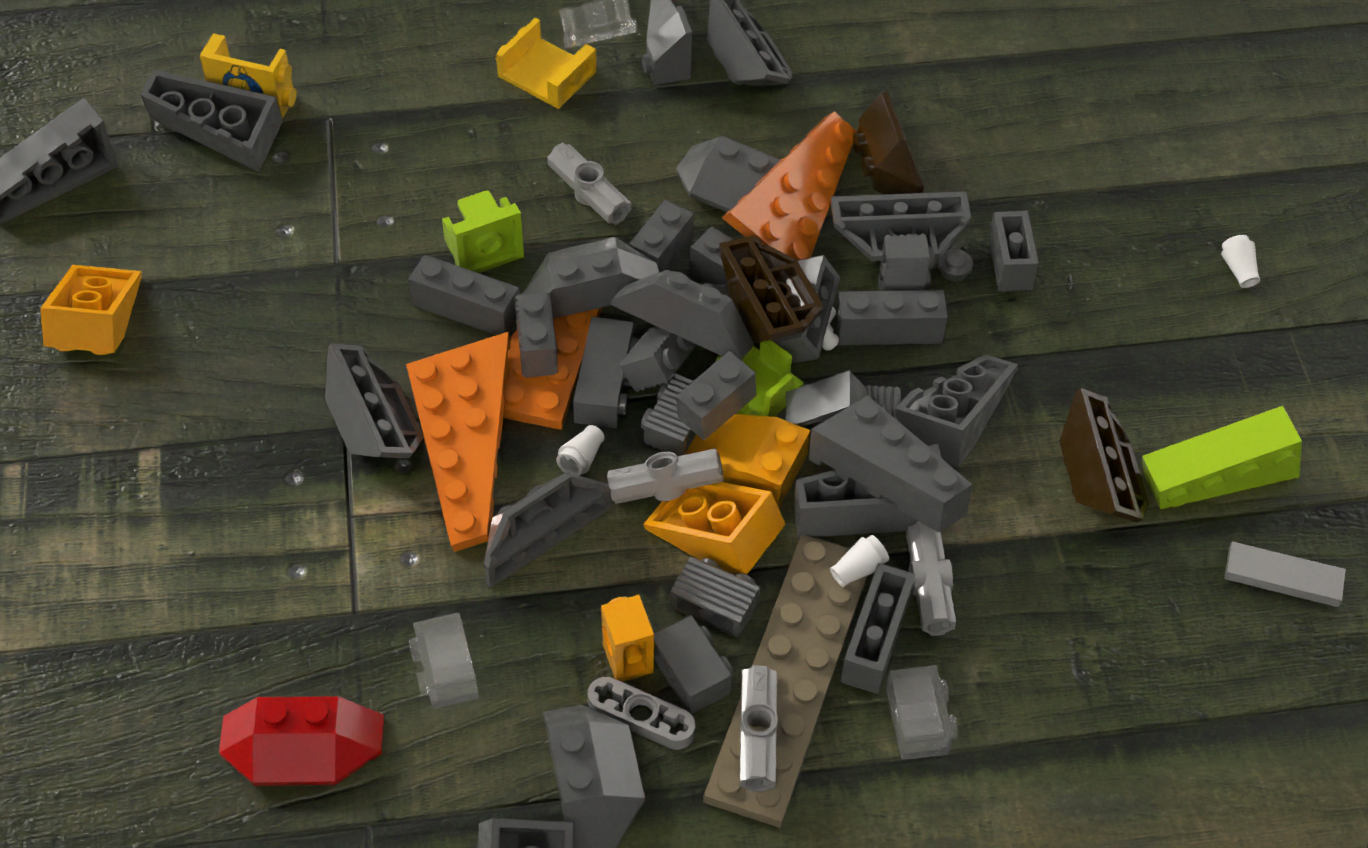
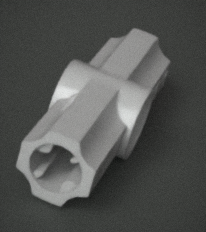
[547,142,631,225]
[607,448,724,504]
[906,521,956,636]
[739,665,778,792]

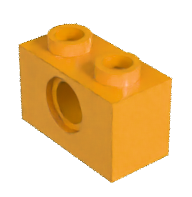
[601,595,654,682]

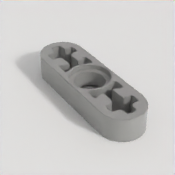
[588,677,695,750]

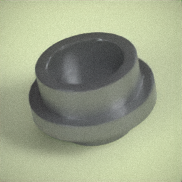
[938,249,973,281]

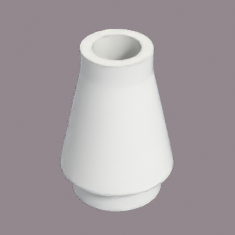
[1221,235,1260,288]
[556,425,605,476]
[830,535,889,587]

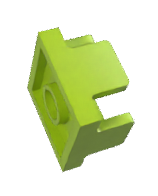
[442,190,524,273]
[716,340,804,417]

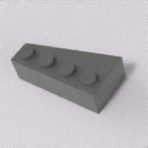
[140,69,283,172]
[809,396,972,533]

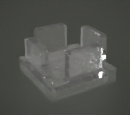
[560,0,638,49]

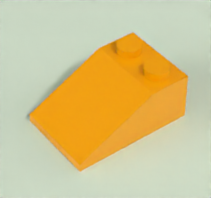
[41,265,142,355]
[685,414,811,508]
[643,482,786,575]

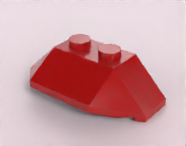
[219,696,384,786]

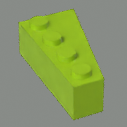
[1142,406,1302,509]

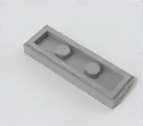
[1224,541,1346,607]

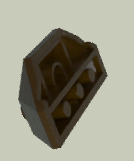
[853,90,924,195]
[719,236,824,343]
[1059,388,1149,523]

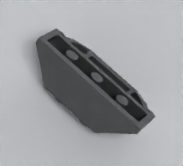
[707,0,793,87]
[676,136,780,212]
[831,191,971,261]
[522,237,659,319]
[610,270,754,361]
[325,343,424,458]
[484,472,611,588]
[543,705,645,848]

